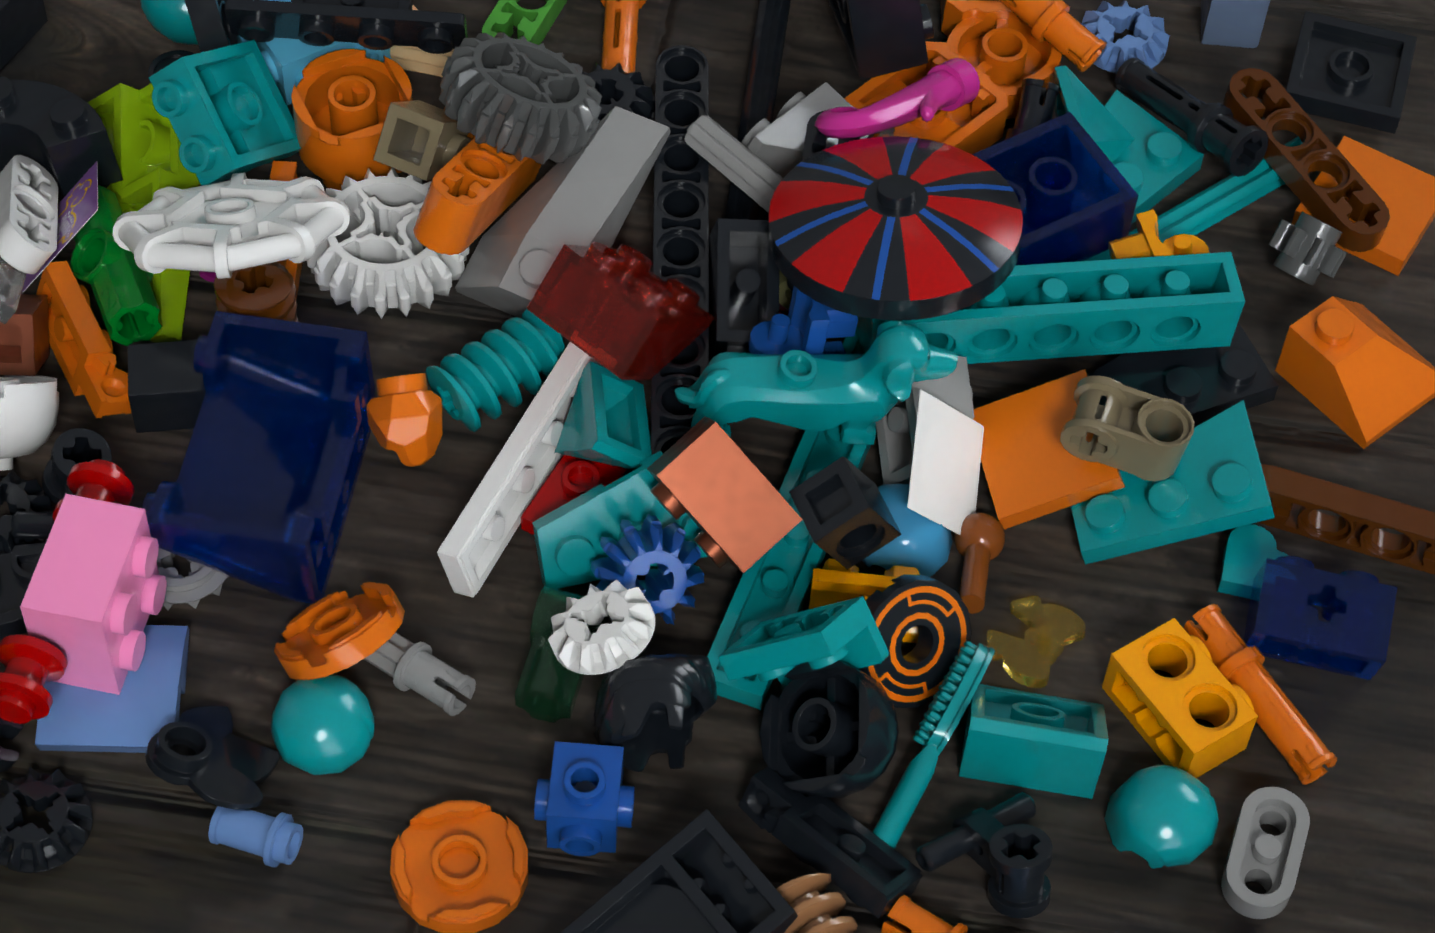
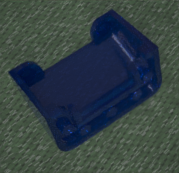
[142,311,376,604]

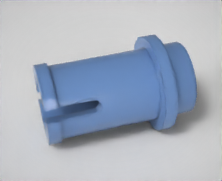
[208,806,303,868]

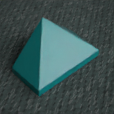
[1055,65,1135,188]
[554,361,652,470]

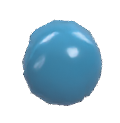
[862,484,953,577]

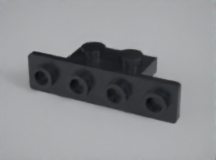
[225,0,468,54]

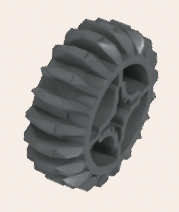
[439,32,602,164]

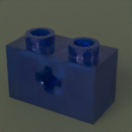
[1243,556,1397,680]

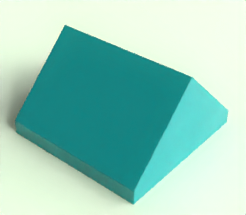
[959,684,1109,799]

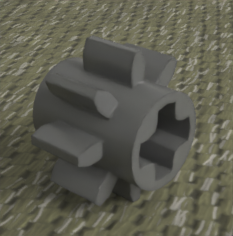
[1268,211,1347,285]

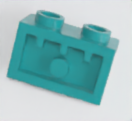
[718,596,889,686]

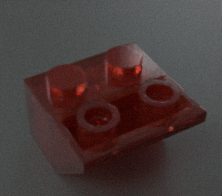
[527,242,714,380]

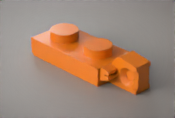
[36,261,131,418]

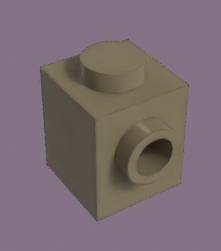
[373,100,471,181]

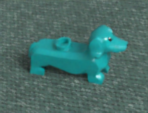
[675,320,958,445]

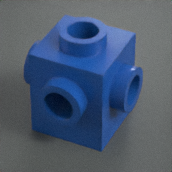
[534,741,635,856]

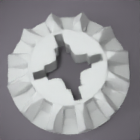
[548,580,656,675]

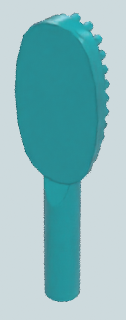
[872,641,995,849]

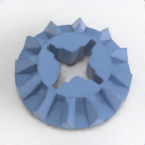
[1081,0,1170,73]

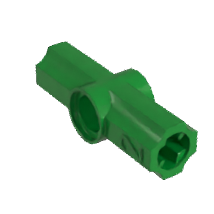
[70,185,162,346]

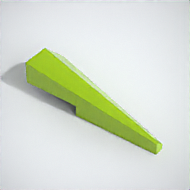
[88,83,201,343]

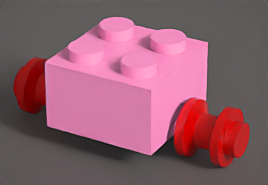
[0,459,167,724]

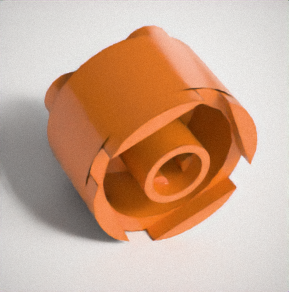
[291,49,413,191]

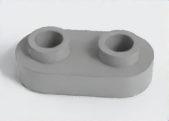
[1221,787,1310,919]

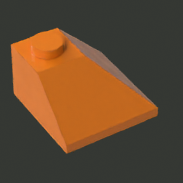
[1275,296,1435,449]

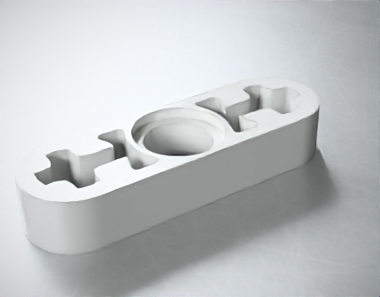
[0,155,58,274]

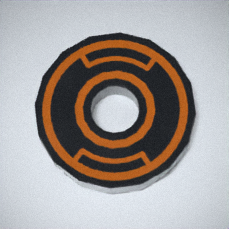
[859,574,972,708]

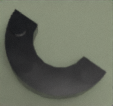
[0,76,123,197]

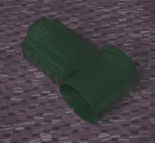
[515,587,609,723]

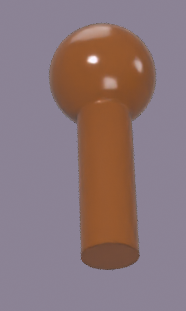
[954,512,1005,614]

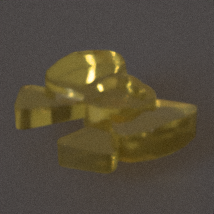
[987,596,1086,689]

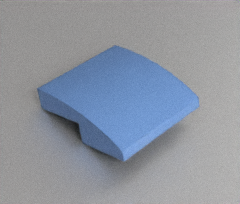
[35,625,190,753]

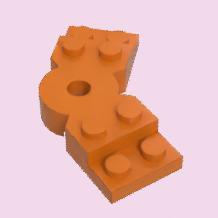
[844,0,1062,157]

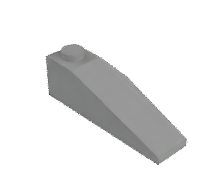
[455,106,671,337]

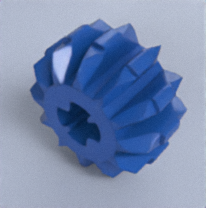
[591,514,705,625]

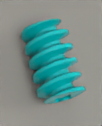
[425,307,565,432]

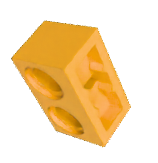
[1102,618,1258,778]

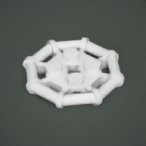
[113,172,350,279]

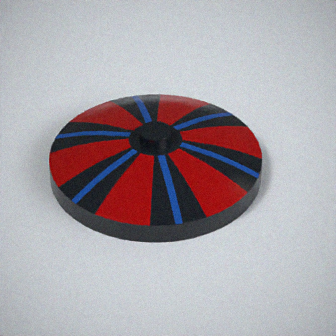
[769,136,1023,320]

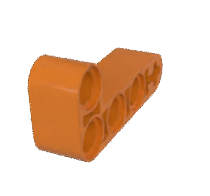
[413,108,542,255]

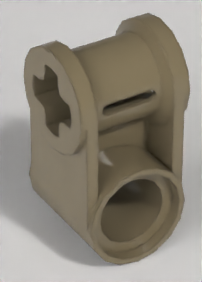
[1060,375,1195,482]

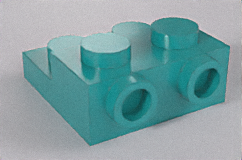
[149,40,301,186]

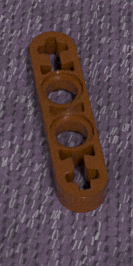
[1223,68,1390,252]
[1257,464,1435,575]

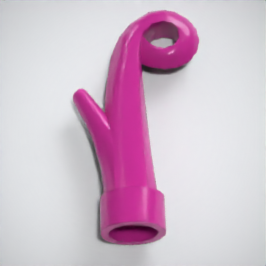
[815,58,980,139]

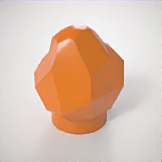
[367,373,443,467]

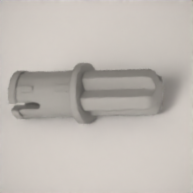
[364,632,476,716]

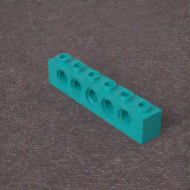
[857,252,1245,364]

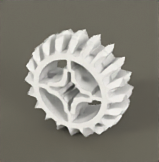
[307,168,470,319]

